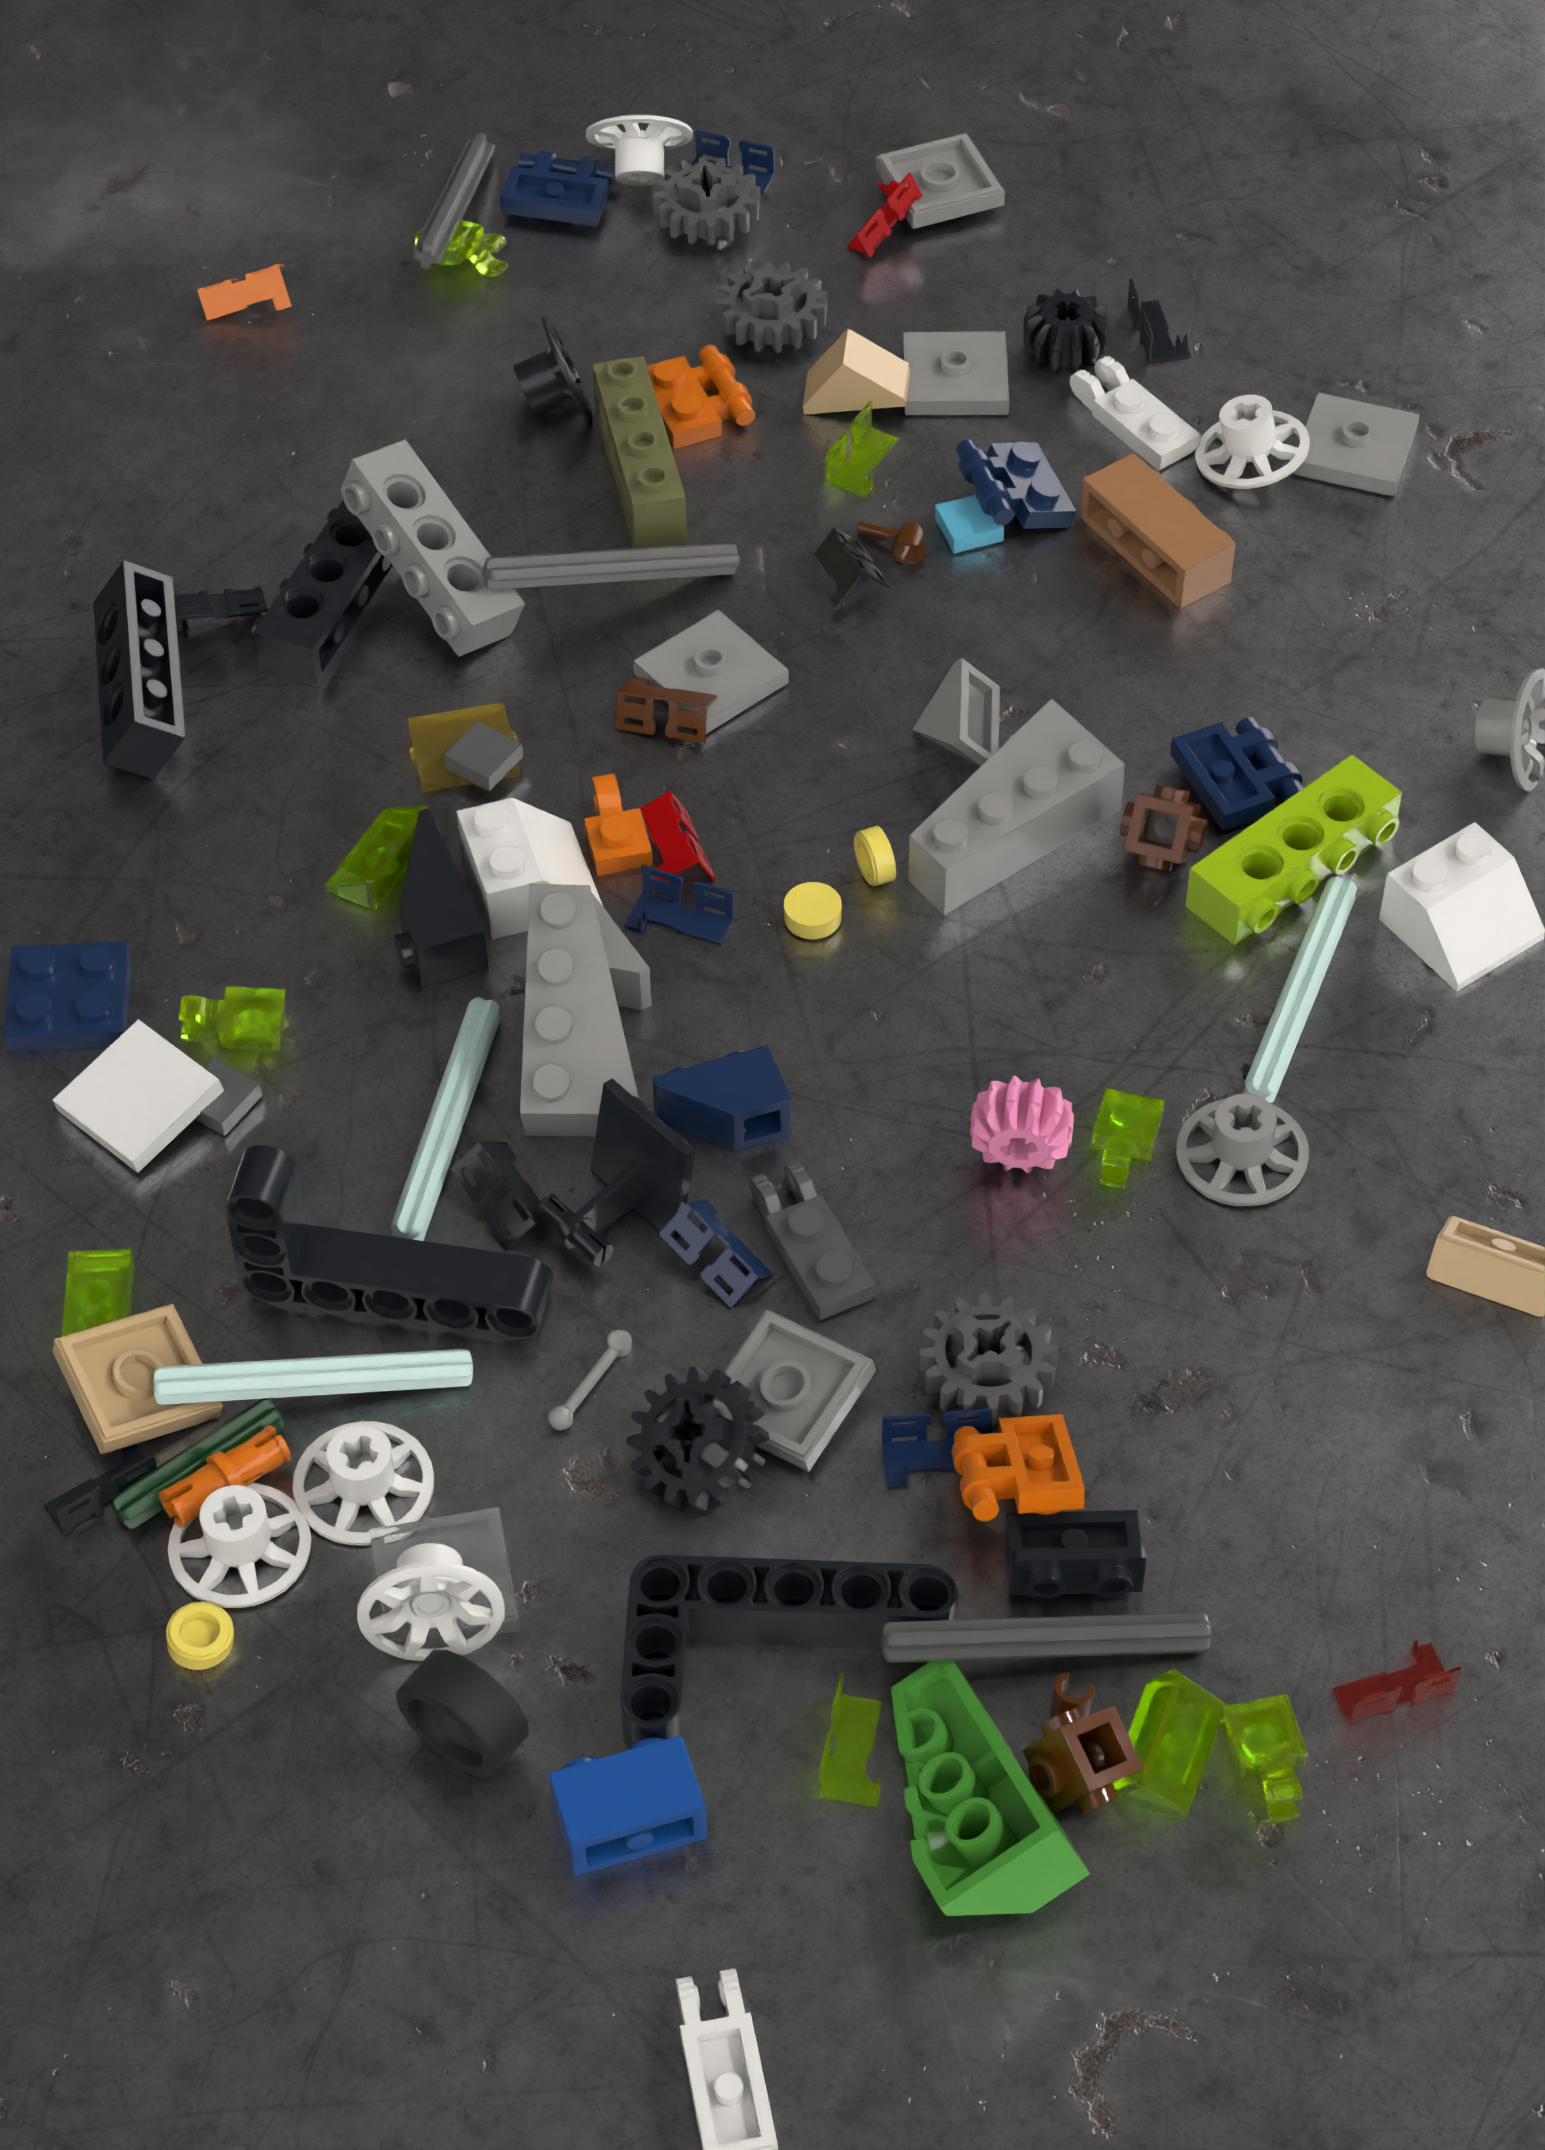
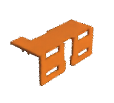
[197,264,292,321]

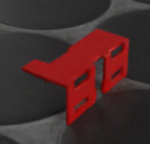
[847,172,923,257]
[640,791,716,881]

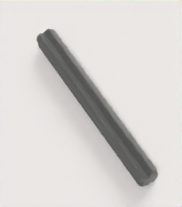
[412,133,495,270]
[482,543,740,590]
[881,1612,1212,1663]

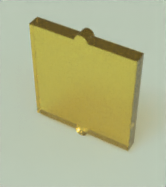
[408,702,520,792]

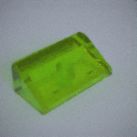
[325,805,429,910]
[1114,1669,1227,1821]

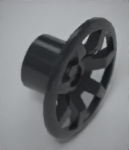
[513,316,593,423]

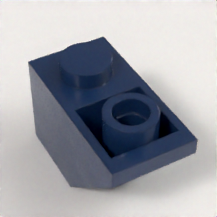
[652,1045,792,1152]

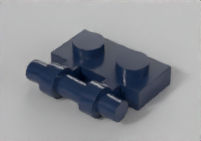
[500,150,616,227]
[956,439,1077,529]
[1170,717,1303,831]

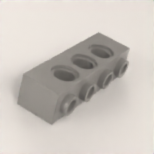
[340,439,525,657]

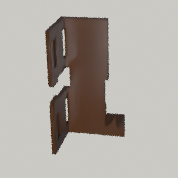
[615,677,718,743]

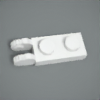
[1069,356,1201,471]
[676,1968,778,2150]

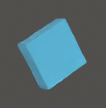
[935,495,1004,554]

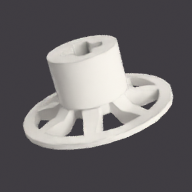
[586,115,693,186]
[1195,395,1310,489]
[292,1421,434,1546]
[168,1483,312,1608]
[357,1543,505,1661]

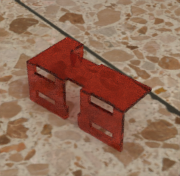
[1333,1640,1461,1726]

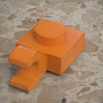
[584,773,653,876]

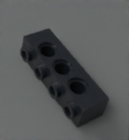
[251,500,396,688]
[93,560,186,779]

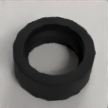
[396,1649,529,1778]

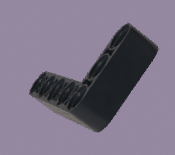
[225,1145,554,1339]
[620,1555,959,1749]

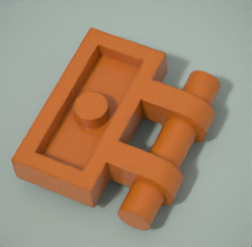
[647,345,755,450]
[951,1414,1085,1521]

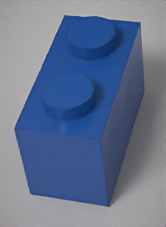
[549,1735,707,1877]

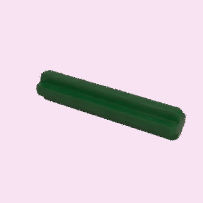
[111,1398,284,1529]

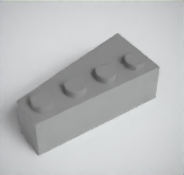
[908,698,1125,915]
[520,884,639,1137]

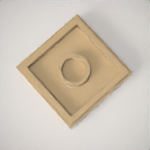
[52,1304,223,1455]

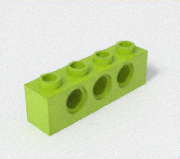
[1185,755,1402,946]

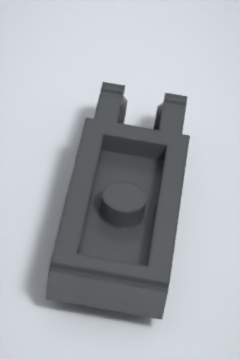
[749,1160,876,1320]

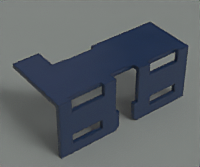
[691,130,775,193]
[625,865,735,945]
[659,1200,773,1308]
[882,1408,995,1488]

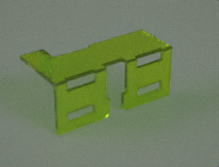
[825,401,898,497]
[818,1673,882,1808]

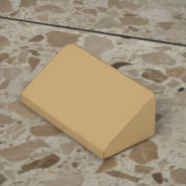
[1426,1216,1545,1317]

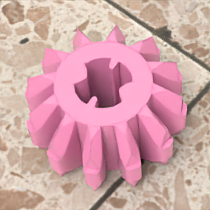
[970,1075,1074,1174]

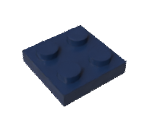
[4,941,132,1053]

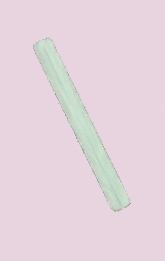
[1243,876,1357,1103]
[390,997,501,1241]
[153,1349,473,1405]

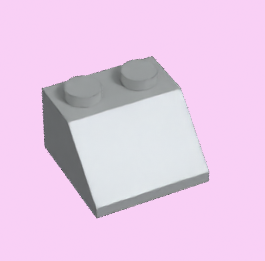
[457,798,603,940]
[1379,822,1545,992]

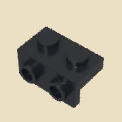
[1005,1510,1147,1599]

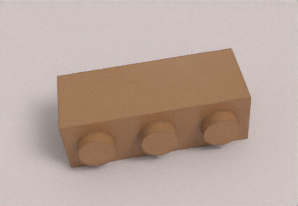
[1080,453,1236,609]

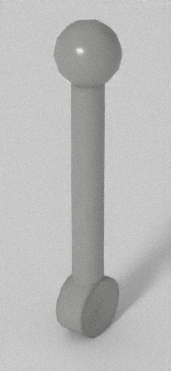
[548,1330,632,1431]

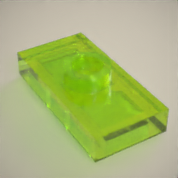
[62,1249,134,1337]

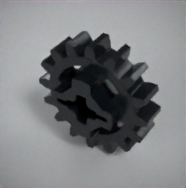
[626,1367,769,1511]

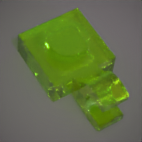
[415,220,507,277]
[179,986,286,1051]
[1091,1088,1165,1189]
[1220,1693,1308,1824]

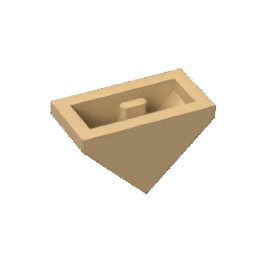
[802,329,910,415]

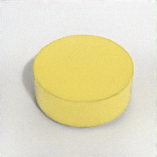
[854,826,896,886]
[784,882,842,939]
[166,1602,234,1670]

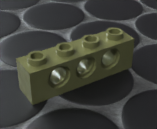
[592,356,687,548]

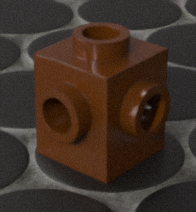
[1120,784,1207,871]
[1022,1705,1144,1815]

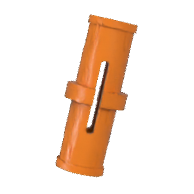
[159,1425,291,1528]

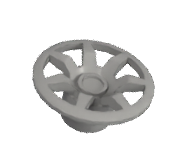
[1475,668,1545,792]
[1176,1093,1309,1206]

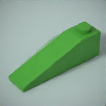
[891,1661,1090,1916]

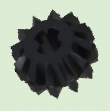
[1023,288,1109,373]

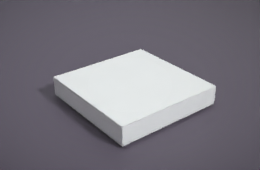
[52,1019,224,1173]

